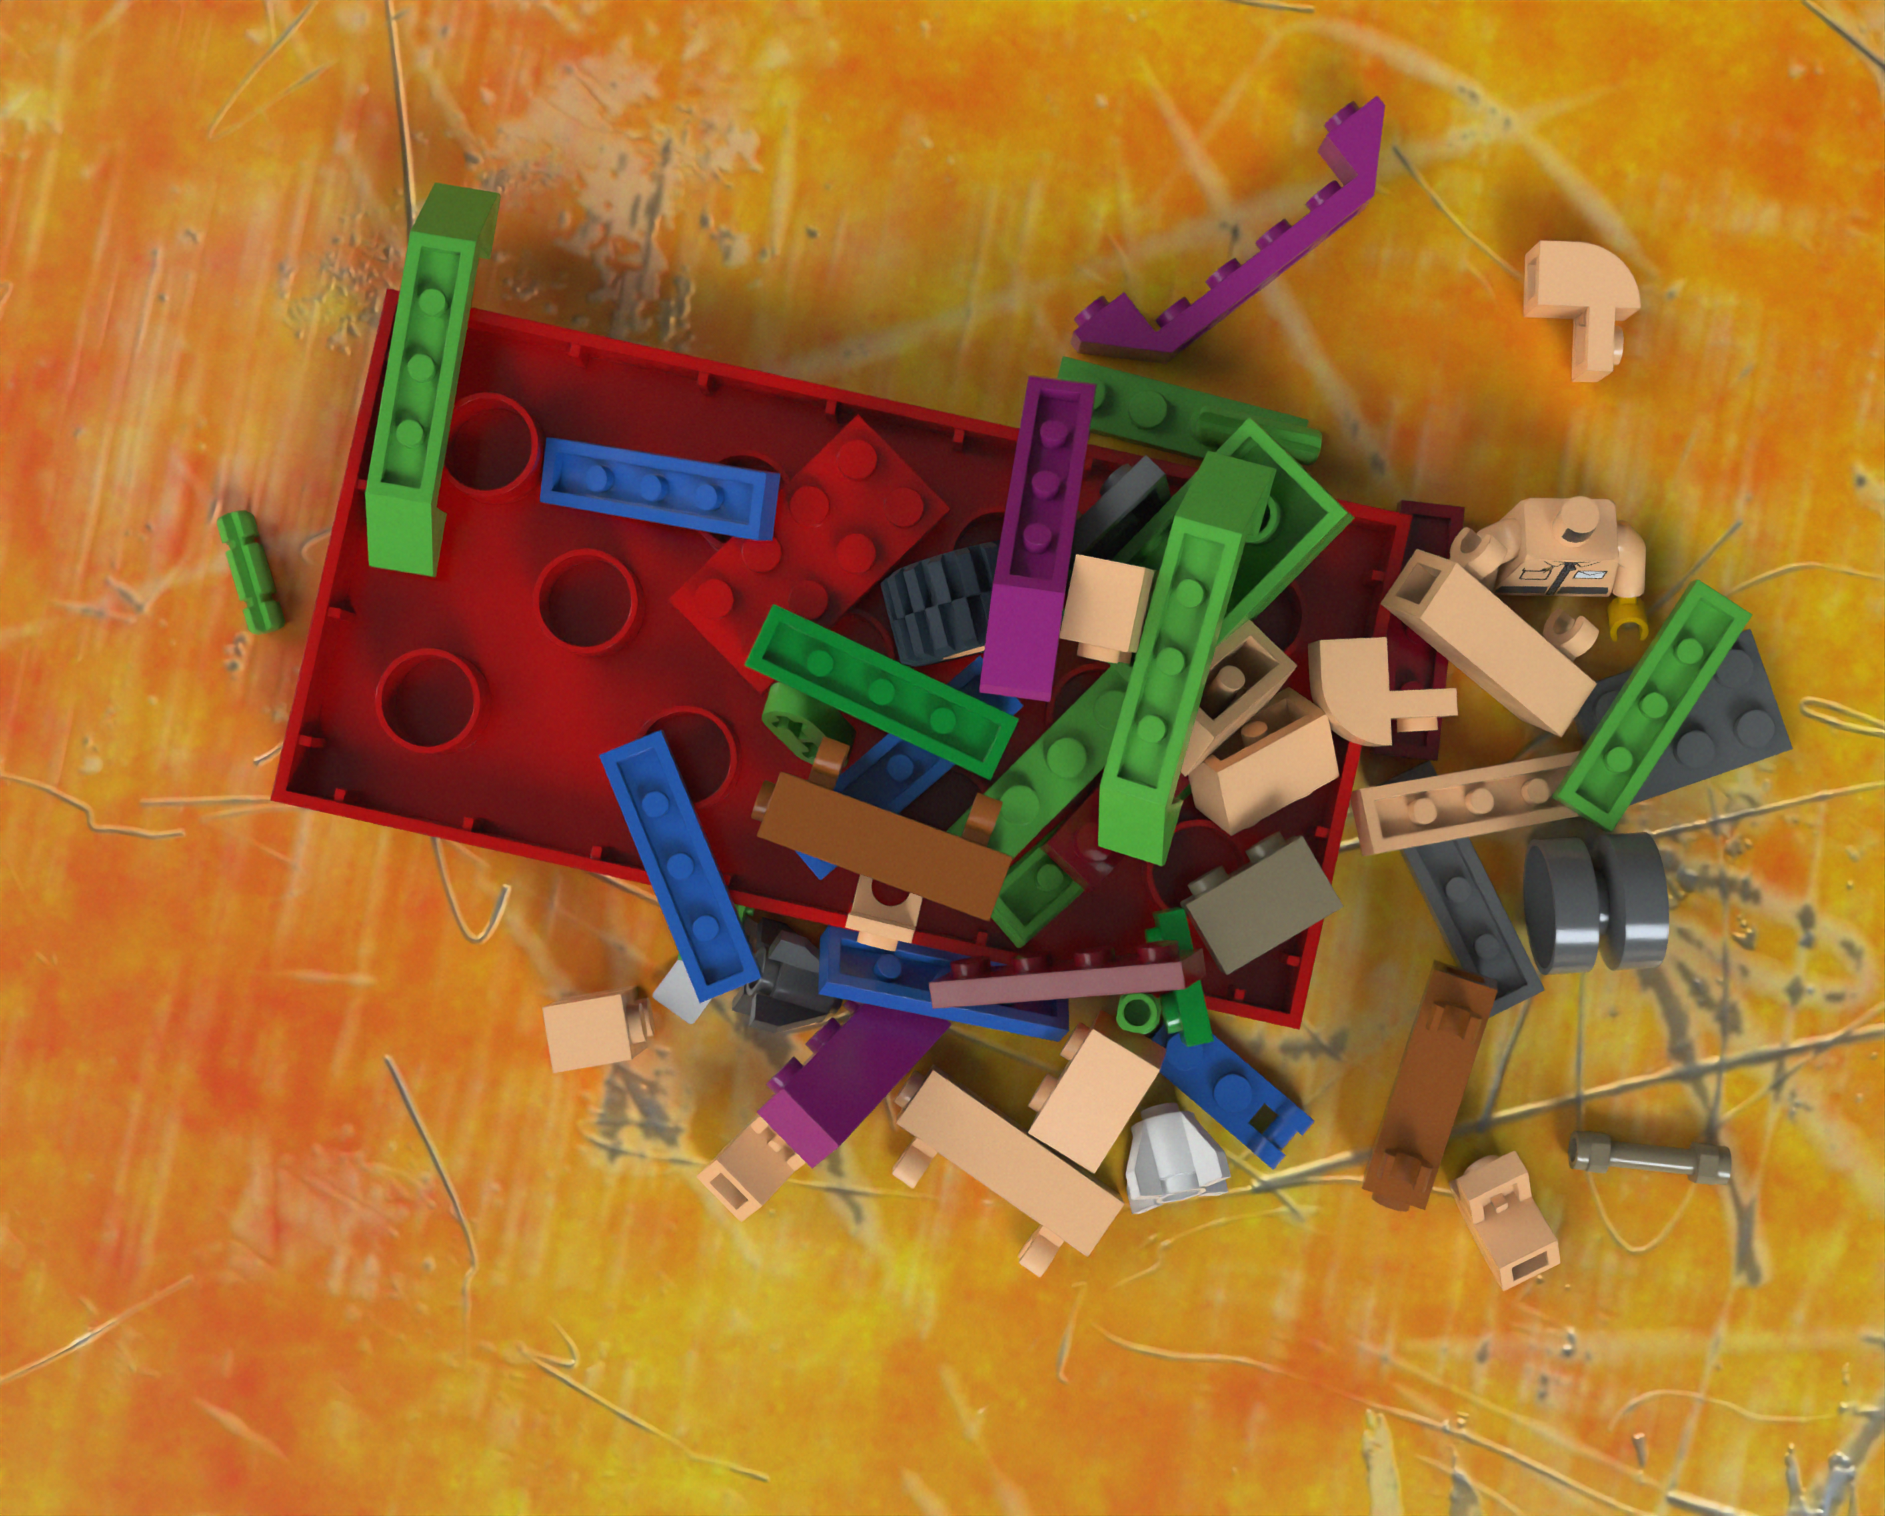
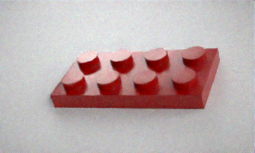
[668,414,951,695]

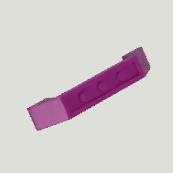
[1070,96,1385,364]
[979,375,1097,702]

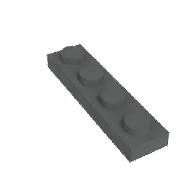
[1374,761,1545,1018]

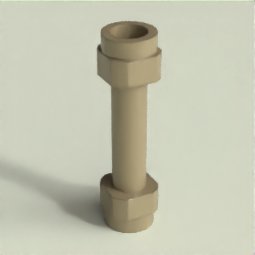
[1568,1130,1732,1185]

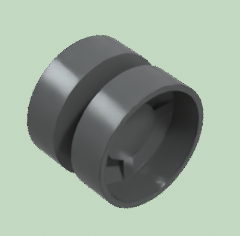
[1523,832,1669,975]

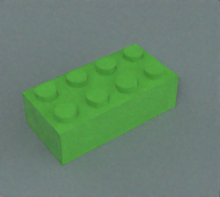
[1063,417,1355,683]

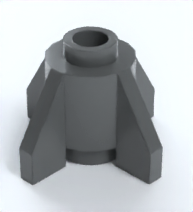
[732,917,843,1033]

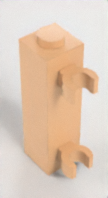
[1380,527,1599,737]
[892,1064,1125,1277]

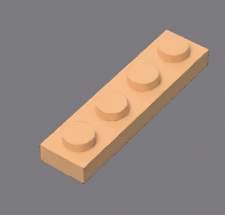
[1350,751,1582,857]

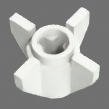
[1126,1103,1231,1214]

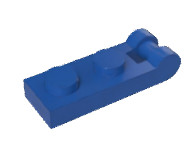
[1149,1020,1315,1170]

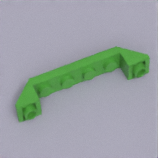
[365,183,501,577]
[1098,451,1277,866]

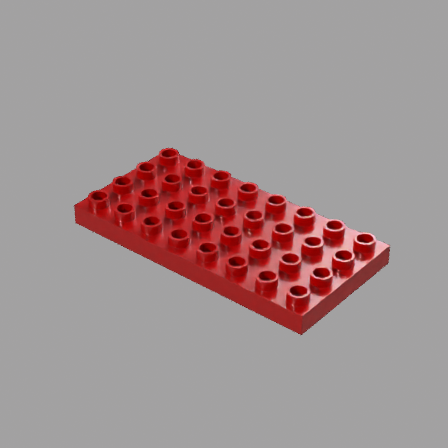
[270,288,1412,1030]

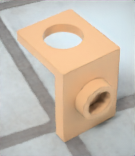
[845,874,923,951]

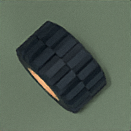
[880,540,1064,667]

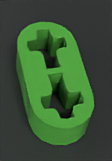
[761,682,857,767]

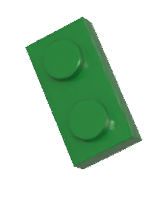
[1145,906,1214,1047]

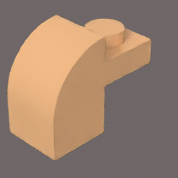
[1523,240,1641,382]
[1308,637,1458,746]
[696,1114,806,1222]
[1449,1150,1560,1291]

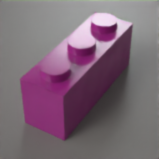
[757,1000,952,1169]

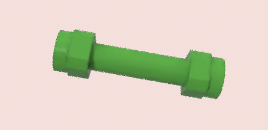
[1116,992,1161,1034]

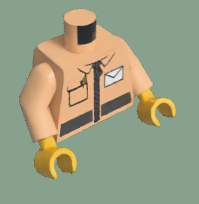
[1477,496,1649,642]

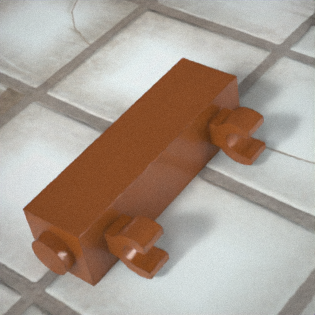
[751,736,1012,921]
[1362,960,1498,1212]

